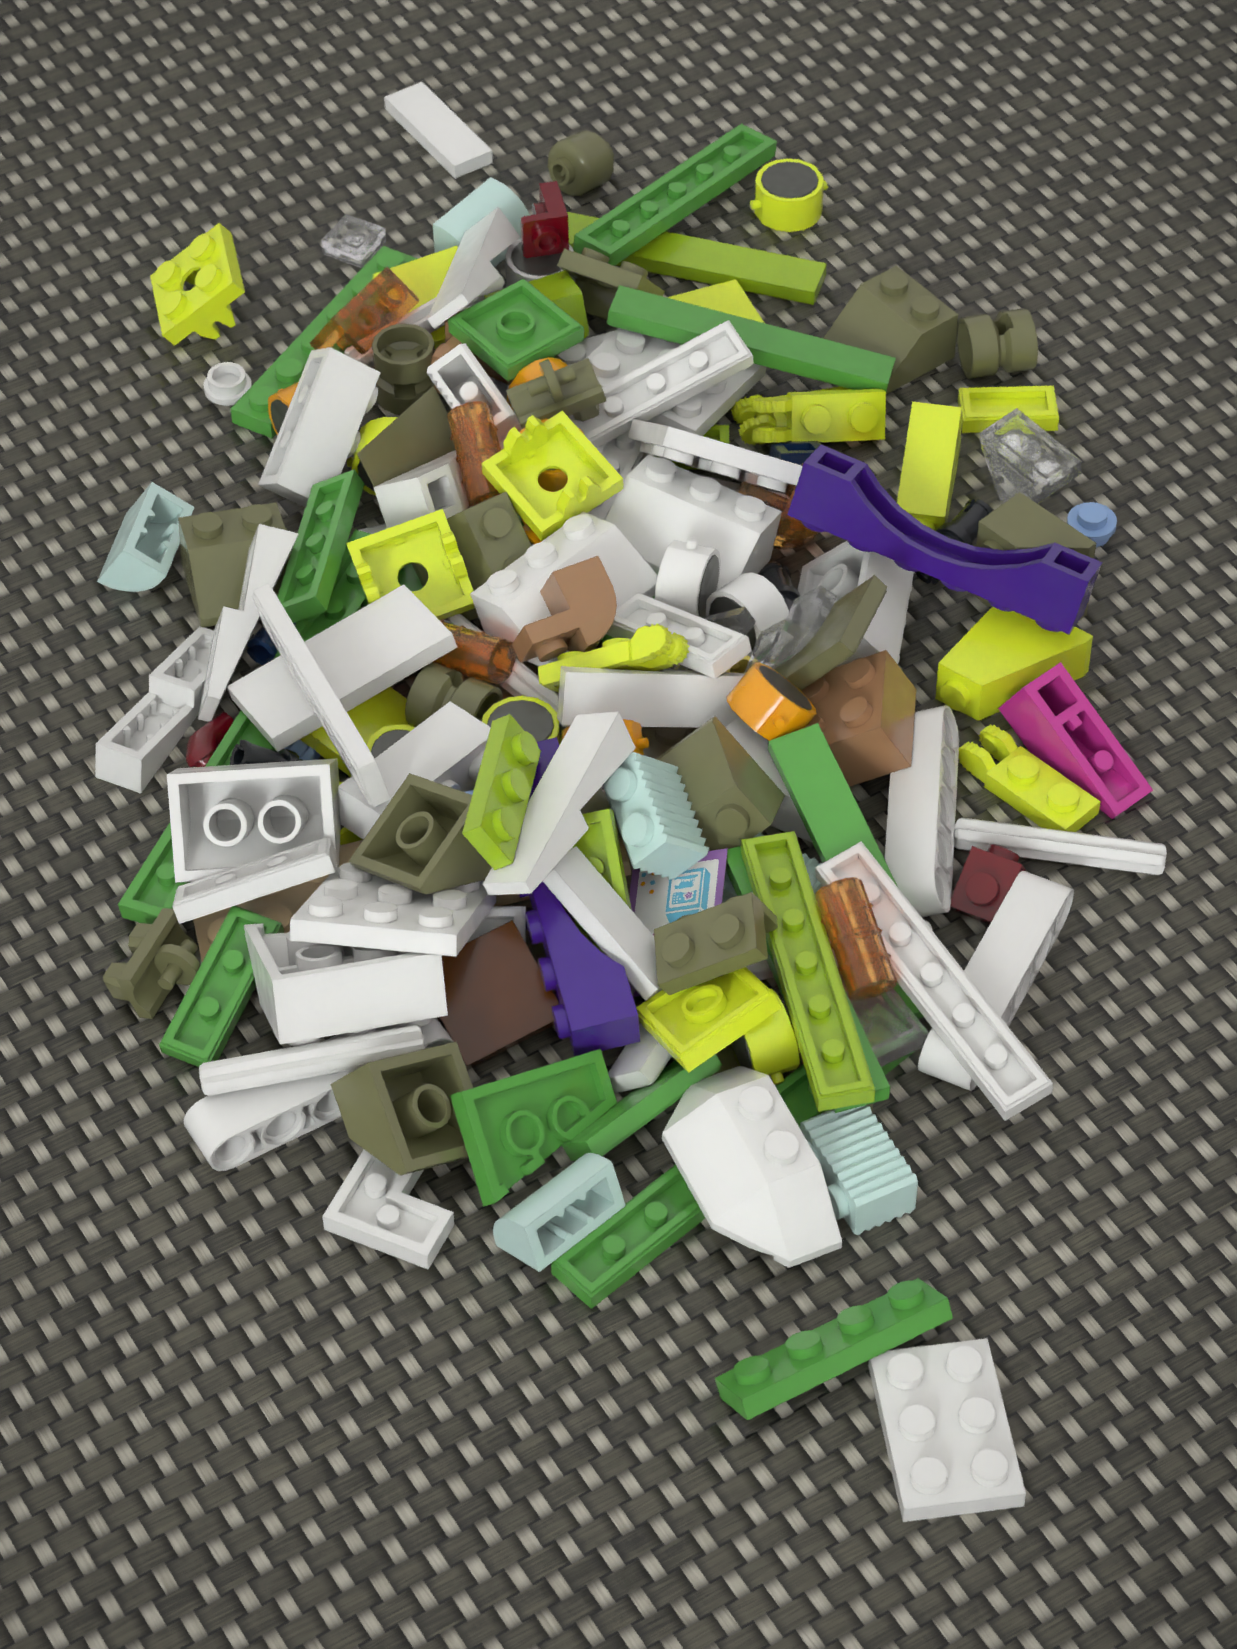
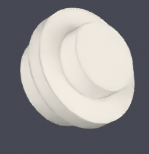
[204,362,252,406]

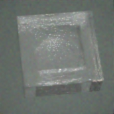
[322,214,386,268]

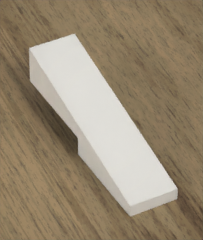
[427,207,520,329]
[198,524,299,722]
[95,626,214,793]
[557,666,745,728]
[483,711,636,895]

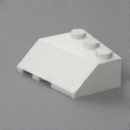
[244,924,448,1046]

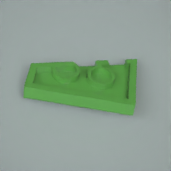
[450,1049,617,1206]

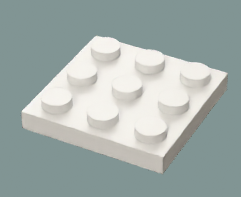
[585,328,766,436]
[627,419,803,493]
[290,863,496,956]

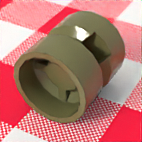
[956,308,1038,379]
[372,323,435,415]
[405,662,503,727]

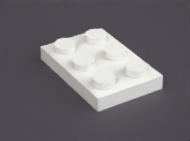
[868,1338,1026,1522]

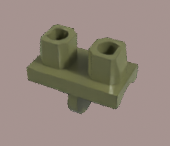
[506,358,606,429]
[103,908,201,1019]

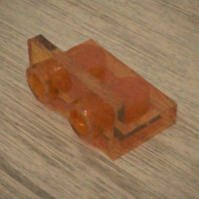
[309,267,419,354]

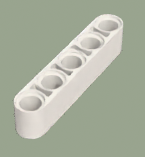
[885,705,959,917]
[918,870,1074,1091]
[184,1018,453,1171]

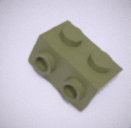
[557,248,665,321]
[654,892,778,995]

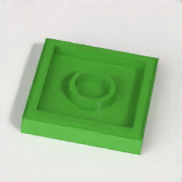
[448,278,584,382]

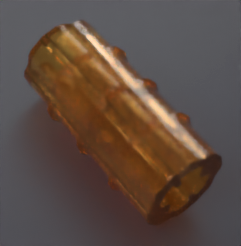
[447,401,502,507]
[433,619,516,684]
[815,877,898,1001]

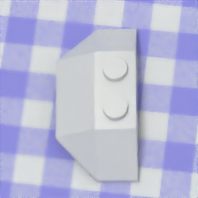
[662,1066,842,1268]

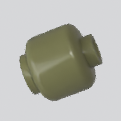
[548,130,614,196]

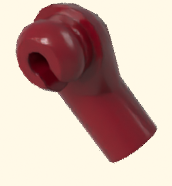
[186,712,234,768]

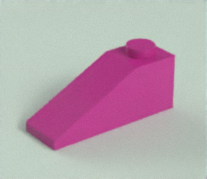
[998,662,1153,819]

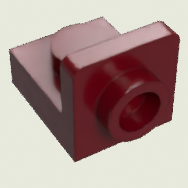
[521,181,569,258]

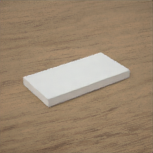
[227,584,457,752]

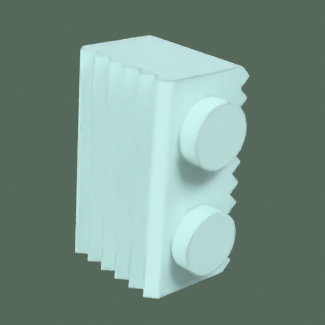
[603,752,709,880]
[800,1105,918,1235]

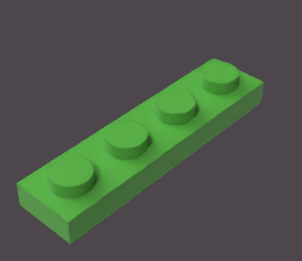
[277,469,365,623]
[715,1278,953,1420]

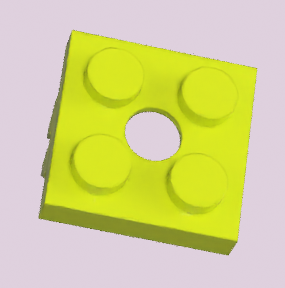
[150,223,245,345]
[481,411,624,541]
[346,509,475,621]

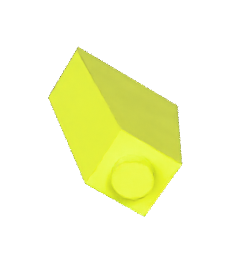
[897,401,962,531]
[935,606,1093,721]

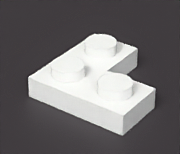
[322,1149,454,1269]

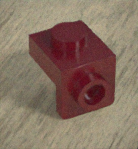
[950,844,1027,924]

